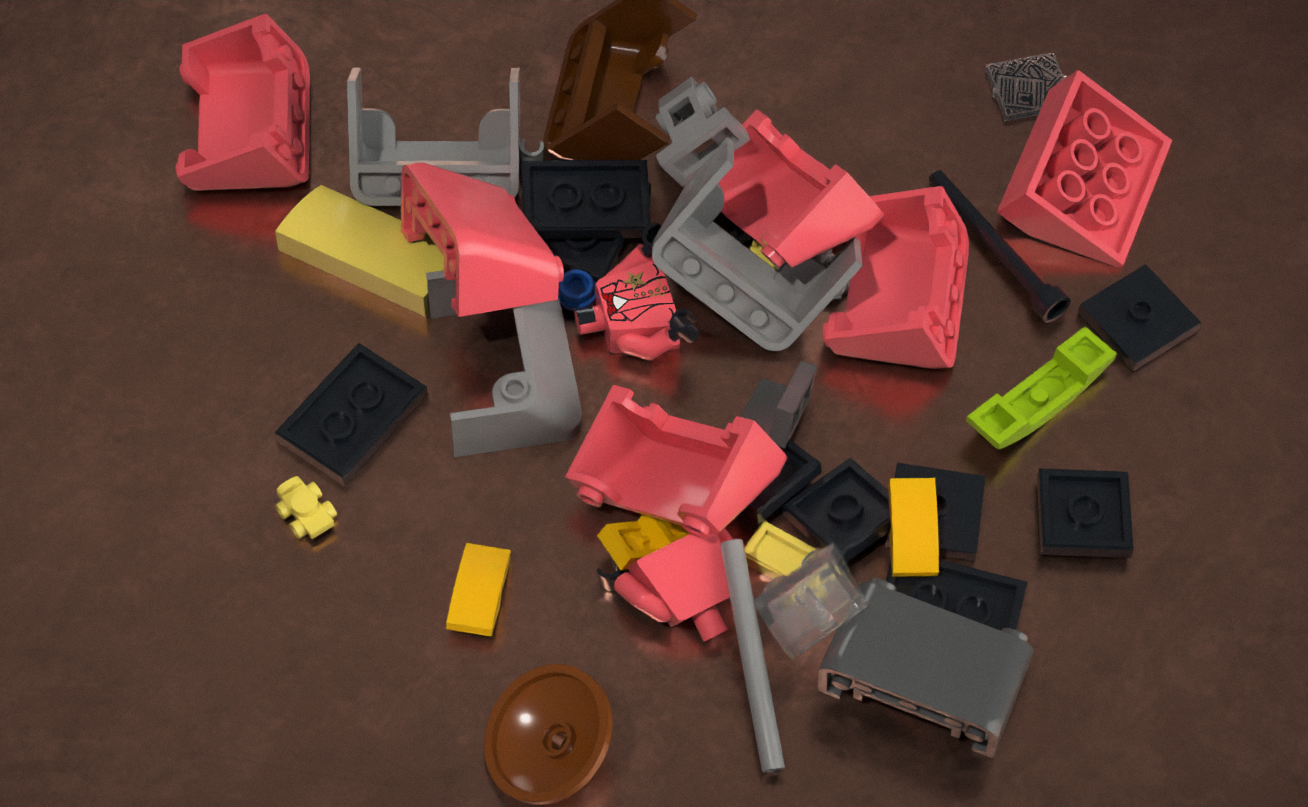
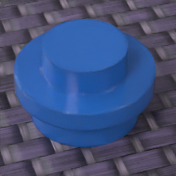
[558,270,596,311]

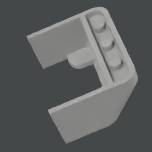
[347,68,520,206]
[652,137,863,351]
[426,270,582,457]

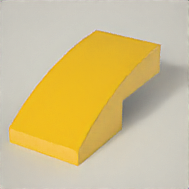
[888,478,939,577]
[597,514,691,570]
[446,543,511,636]

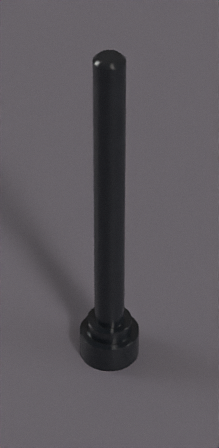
[929,170,1071,323]

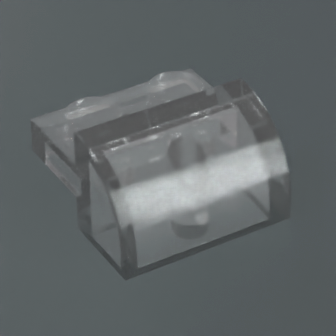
[754,543,868,660]

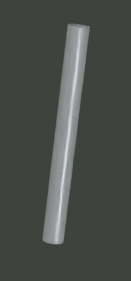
[720,539,785,773]

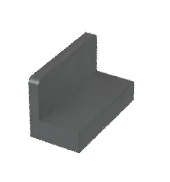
[740,361,817,448]

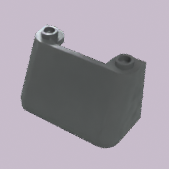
[818,578,1034,758]

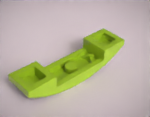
[966,326,1117,450]

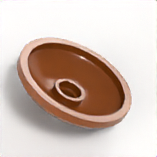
[484,664,612,805]

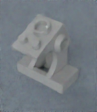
[656,76,750,187]

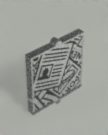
[985,52,1068,121]

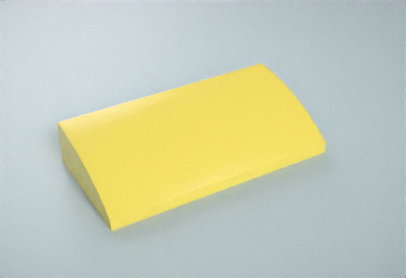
[275,185,444,317]

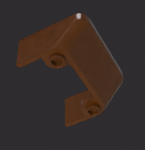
[543,0,697,160]

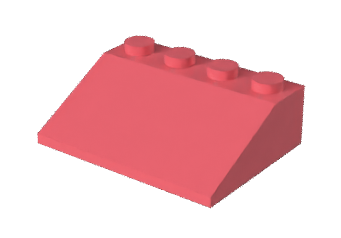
[997,70,1172,268]

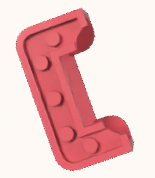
[176,13,310,191]
[718,109,884,269]
[401,162,564,317]
[823,186,969,369]
[565,385,787,538]

